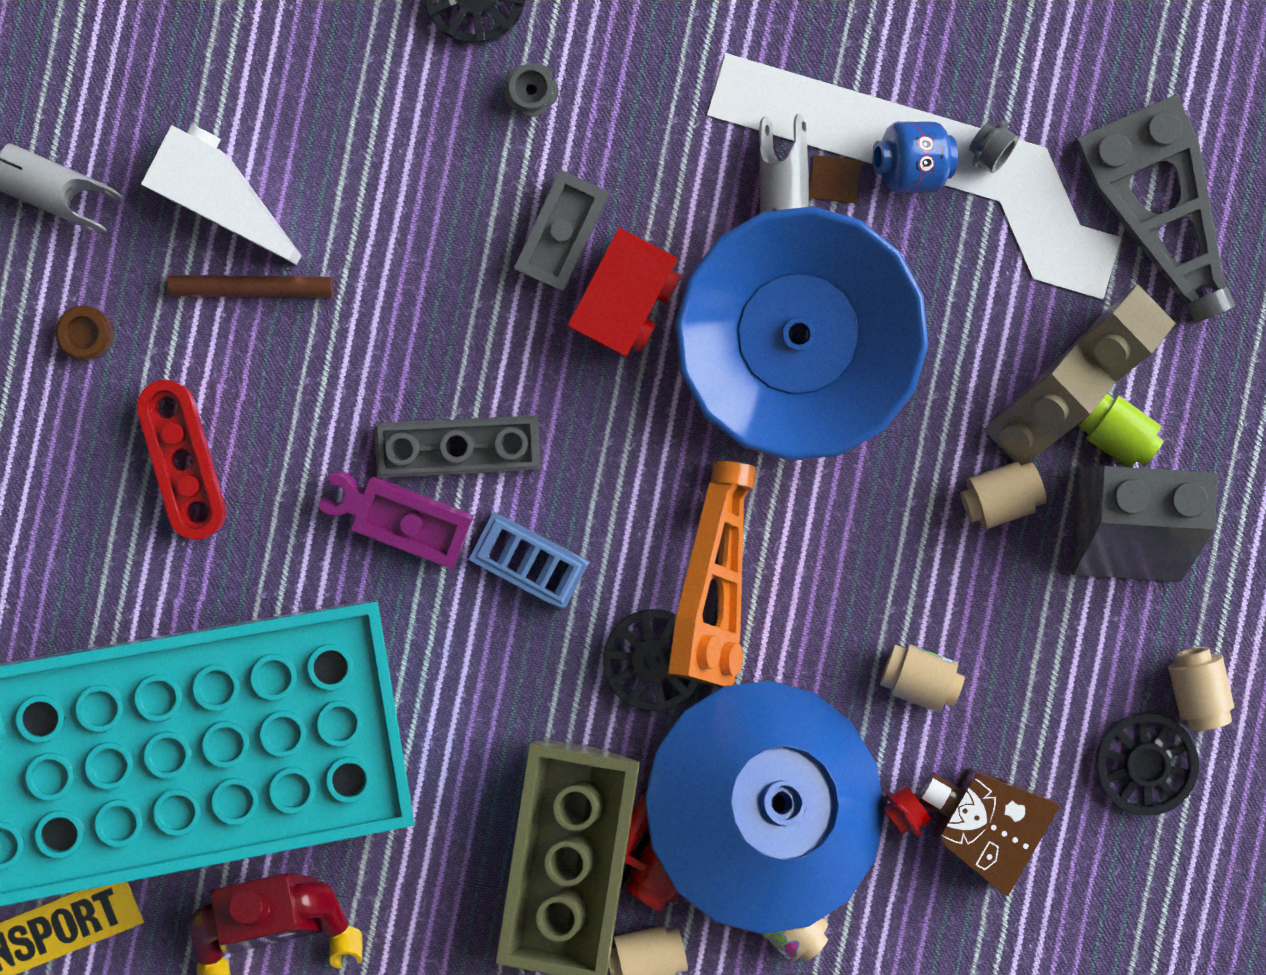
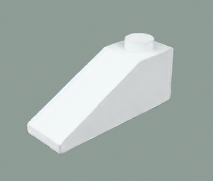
[141,124,301,265]

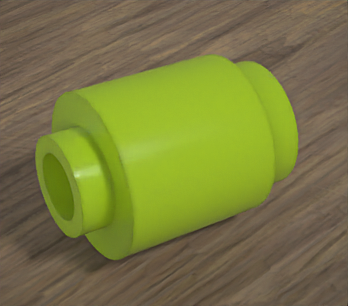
[1078,393,1164,468]

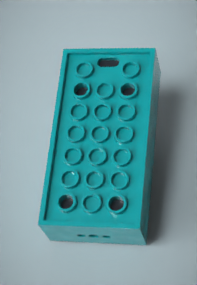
[0,601,415,906]

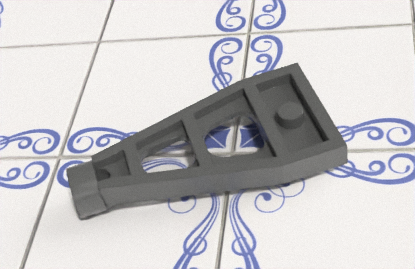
[1074,94,1236,324]

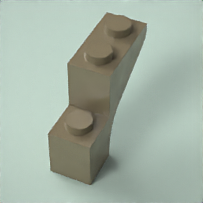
[983,284,1176,465]

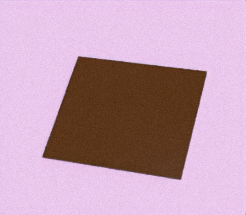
[809,155,862,204]

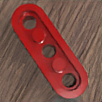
[137,380,226,540]

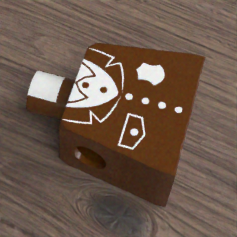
[917,768,1060,896]

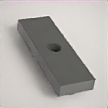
[375,415,541,478]

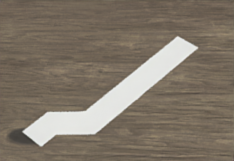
[707,53,1122,299]

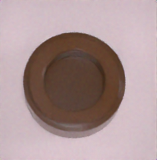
[55,305,114,361]

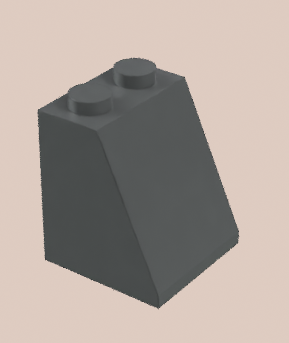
[1071,466,1218,582]

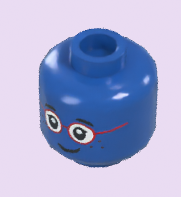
[872,121,958,193]

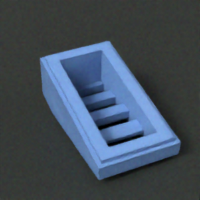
[468,511,590,611]

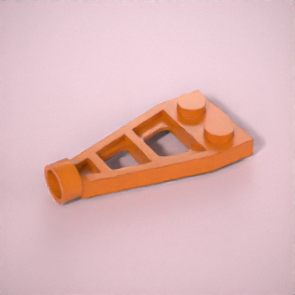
[668,461,756,688]

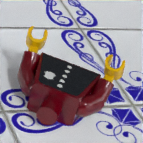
[190,873,362,975]

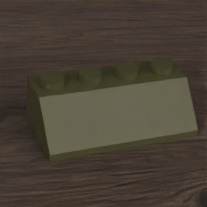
[496,738,640,975]

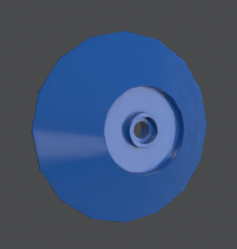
[675,206,929,461]
[644,680,885,934]

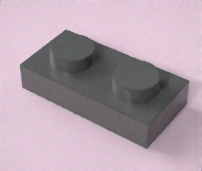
[514,169,610,293]

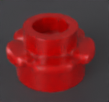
[882,785,931,836]

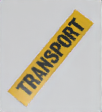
[0,882,144,975]

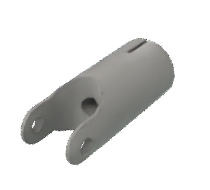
[759,113,809,213]
[0,143,123,233]

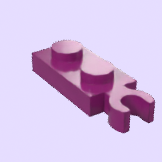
[318,471,474,569]

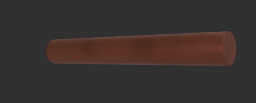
[167,274,334,298]

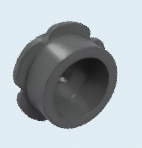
[505,63,559,117]
[969,121,1019,173]

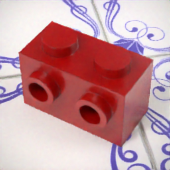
[567,227,682,359]

